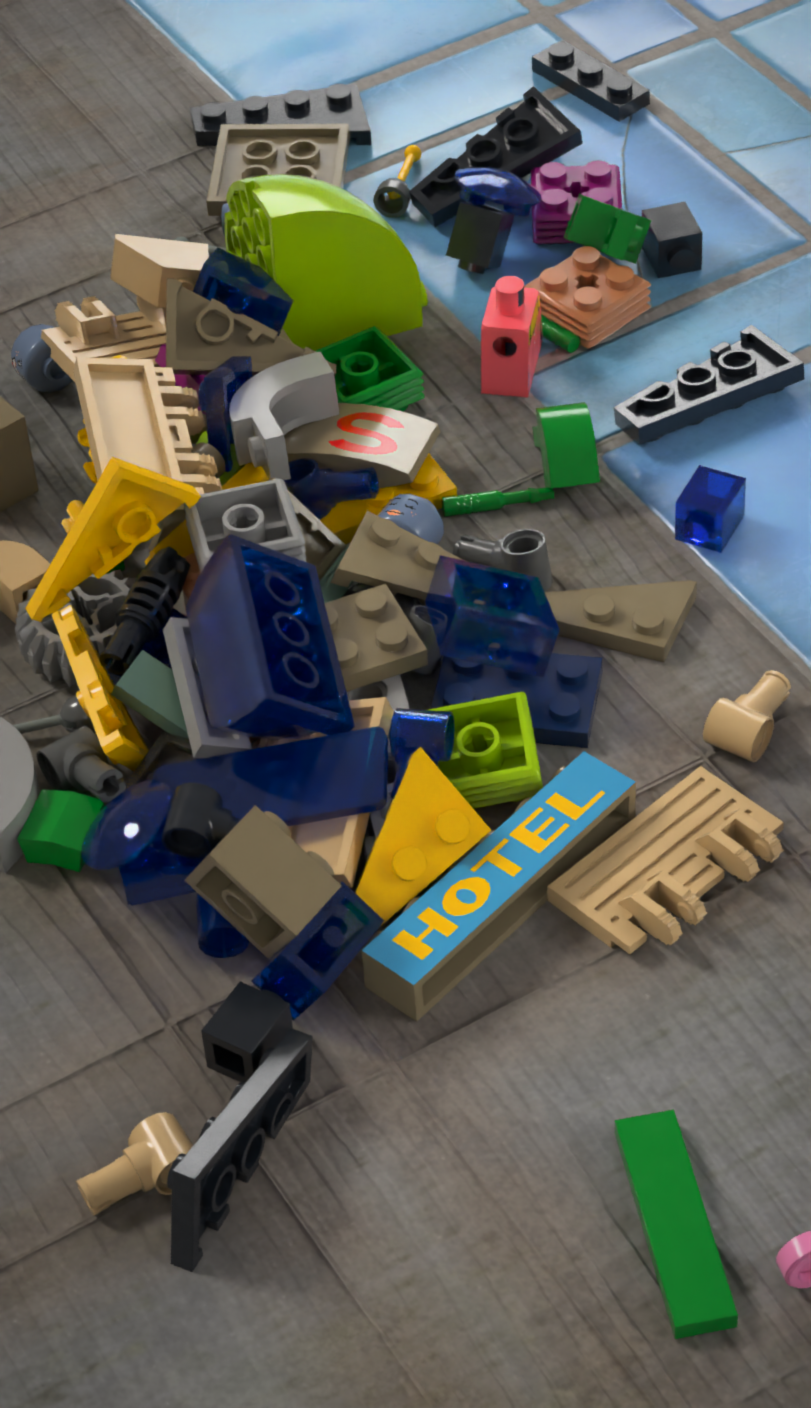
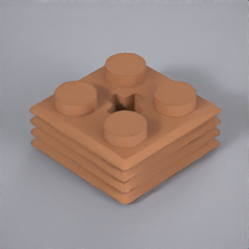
[524,246,651,349]

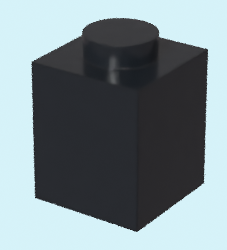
[446,202,515,274]
[642,202,703,278]
[201,982,293,1082]

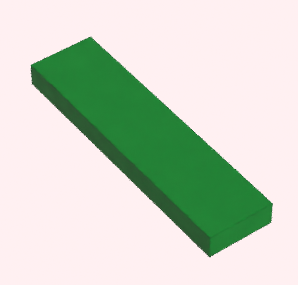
[615,1109,738,1339]

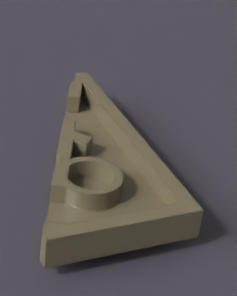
[166,278,336,377]
[493,580,697,662]

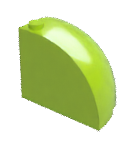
[224,174,428,351]

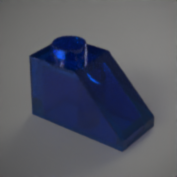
[251,881,385,1021]

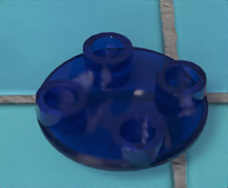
[455,167,542,217]
[82,780,173,871]

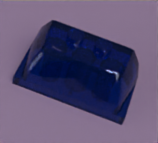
[186,534,355,740]

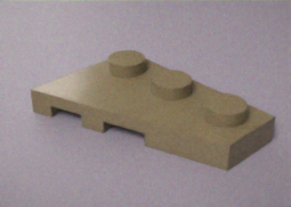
[330,511,504,624]

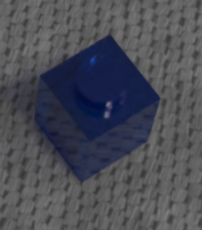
[675,465,746,553]

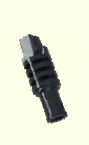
[99,546,191,676]

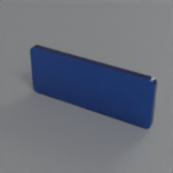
[148,727,388,849]

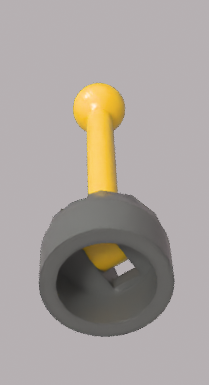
[373,145,422,218]

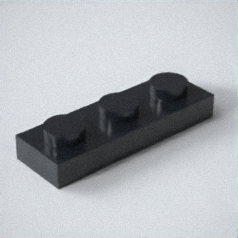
[532,40,650,122]

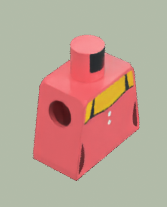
[481,276,543,398]

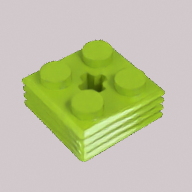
[420,692,543,809]

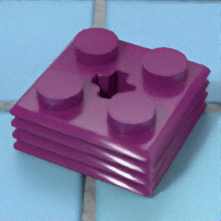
[531,160,622,245]

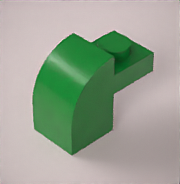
[564,194,652,264]
[532,402,600,489]

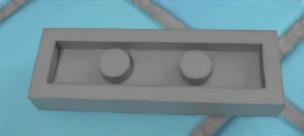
[163,617,252,762]

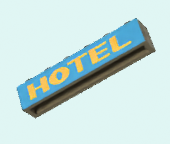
[361,751,636,1022]

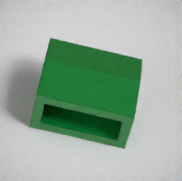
[17,789,105,872]

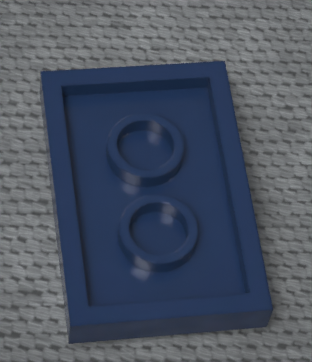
[431,643,602,748]

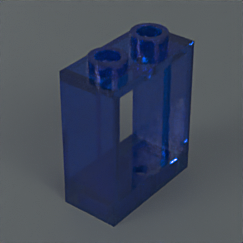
[425,555,560,677]

